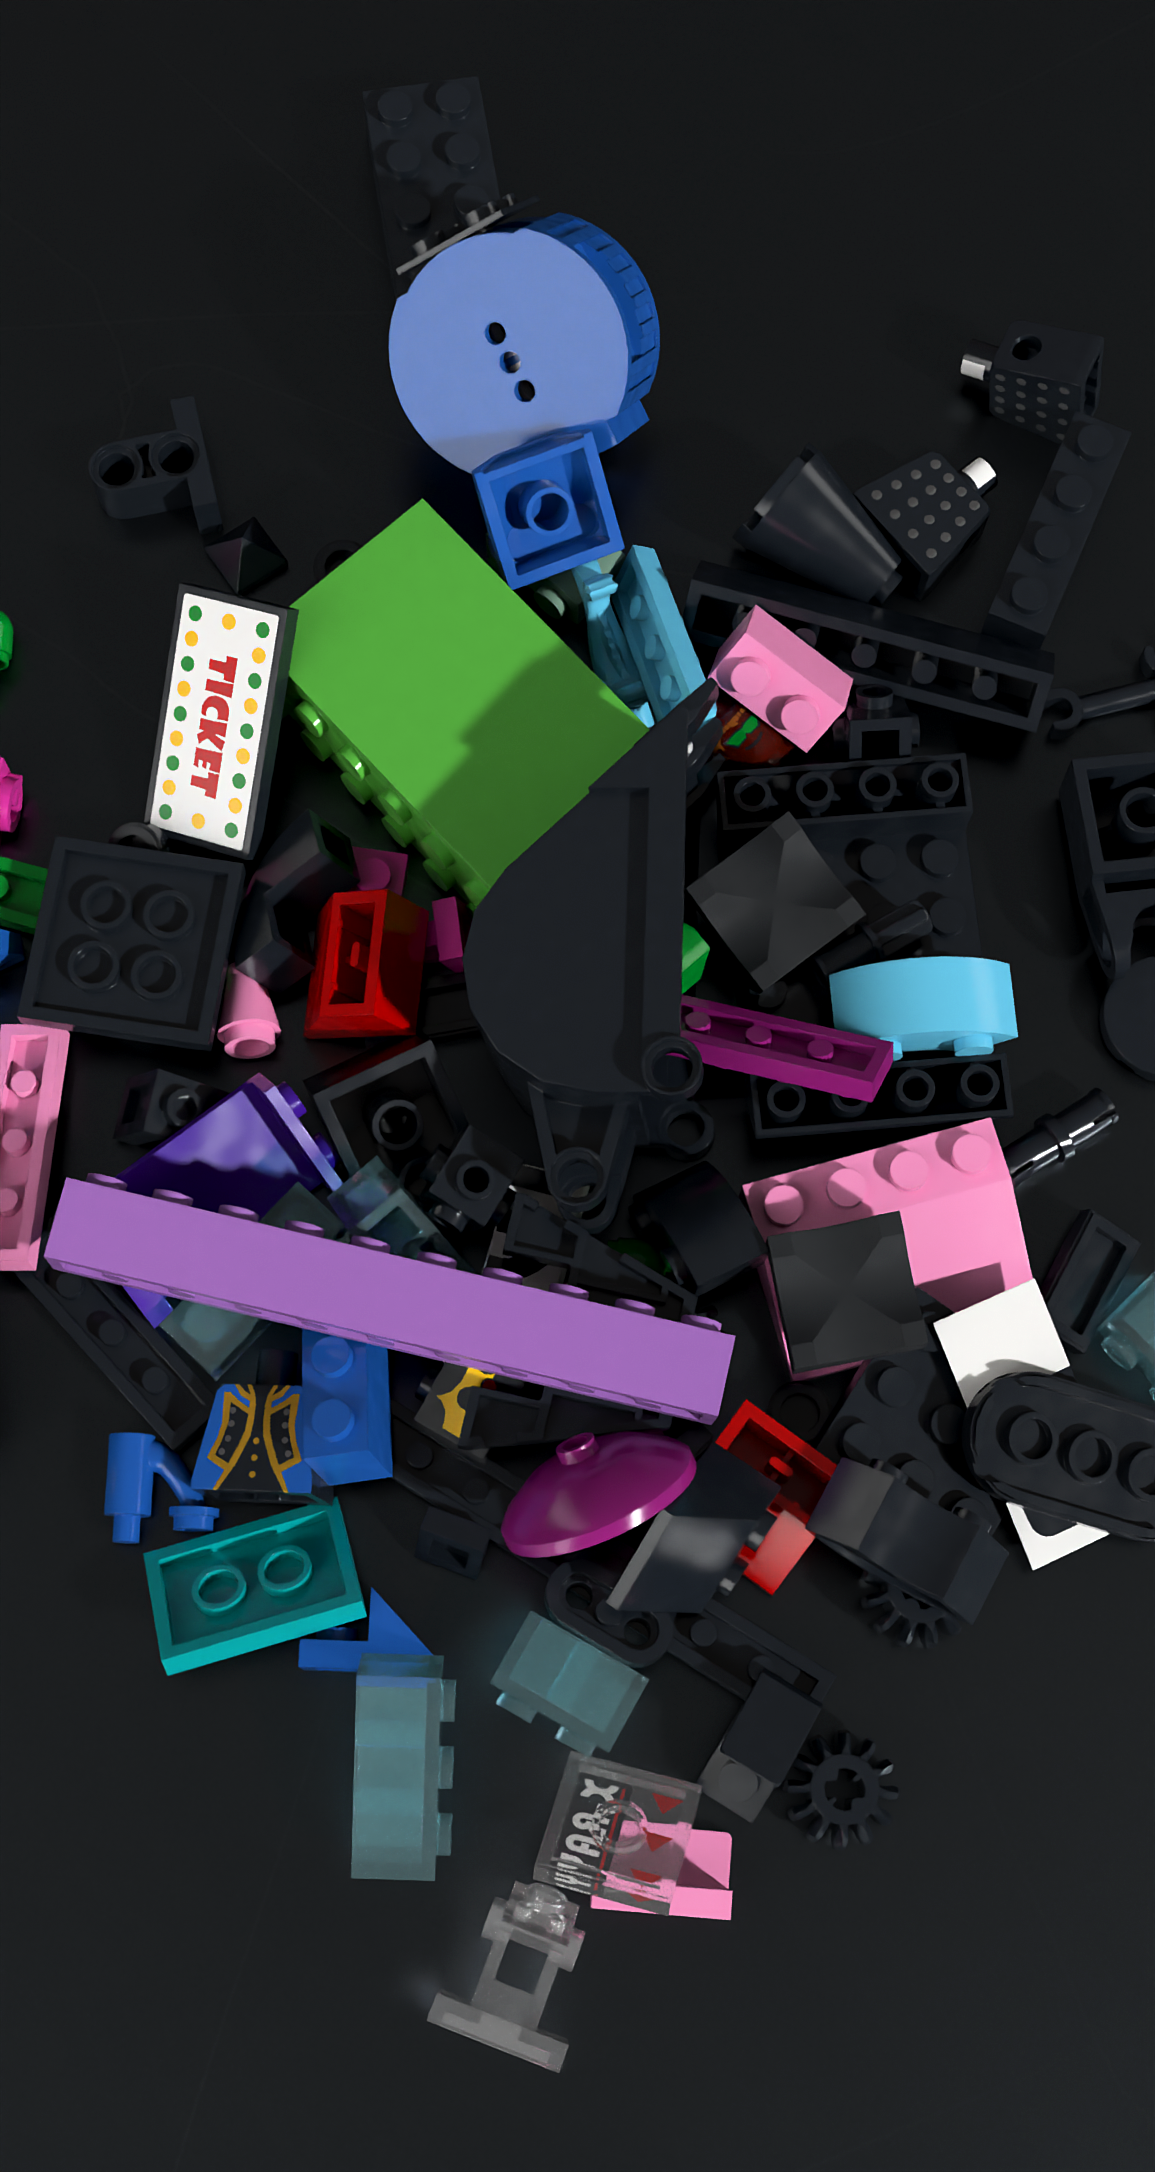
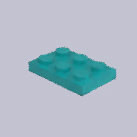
[143,1497,367,1676]

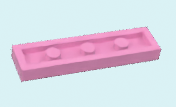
[0,1024,70,1271]

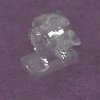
[427,1881,586,2073]

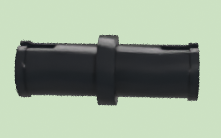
[1002,1088,1119,1189]

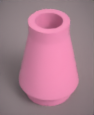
[217,962,281,1059]

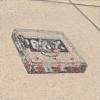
[533,1751,702,1916]

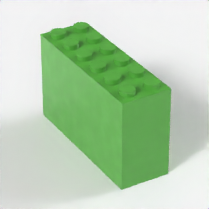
[282,498,650,919]

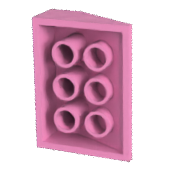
[738,1117,1033,1382]

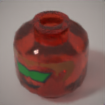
[710,693,795,771]

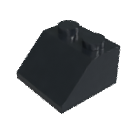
[606,1441,781,1613]

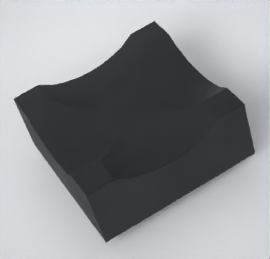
[684,811,866,994]
[766,1211,929,1374]

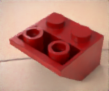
[303,889,429,1039]
[715,1399,837,1596]

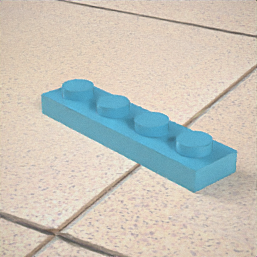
[610,545,717,731]

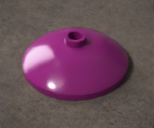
[501,1431,697,1558]

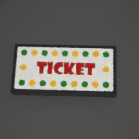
[144,583,299,860]

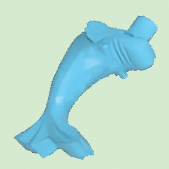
[571,559,655,728]

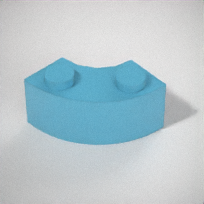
[829,956,1018,1062]

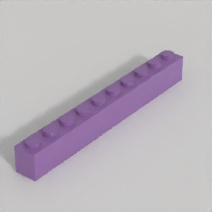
[44,1173,735,1425]

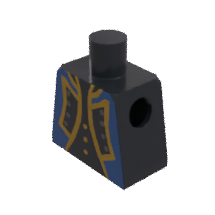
[190,1349,334,1506]

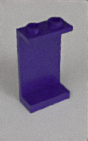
[114,1072,346,1329]

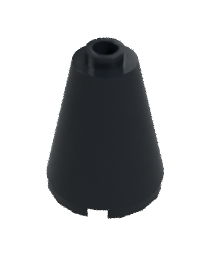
[732,443,903,605]

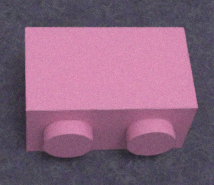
[708,605,853,753]

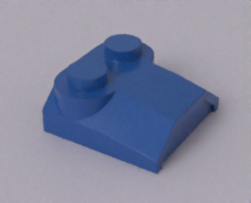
[471,429,625,590]

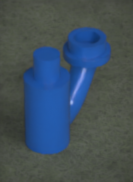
[104,1432,219,1544]

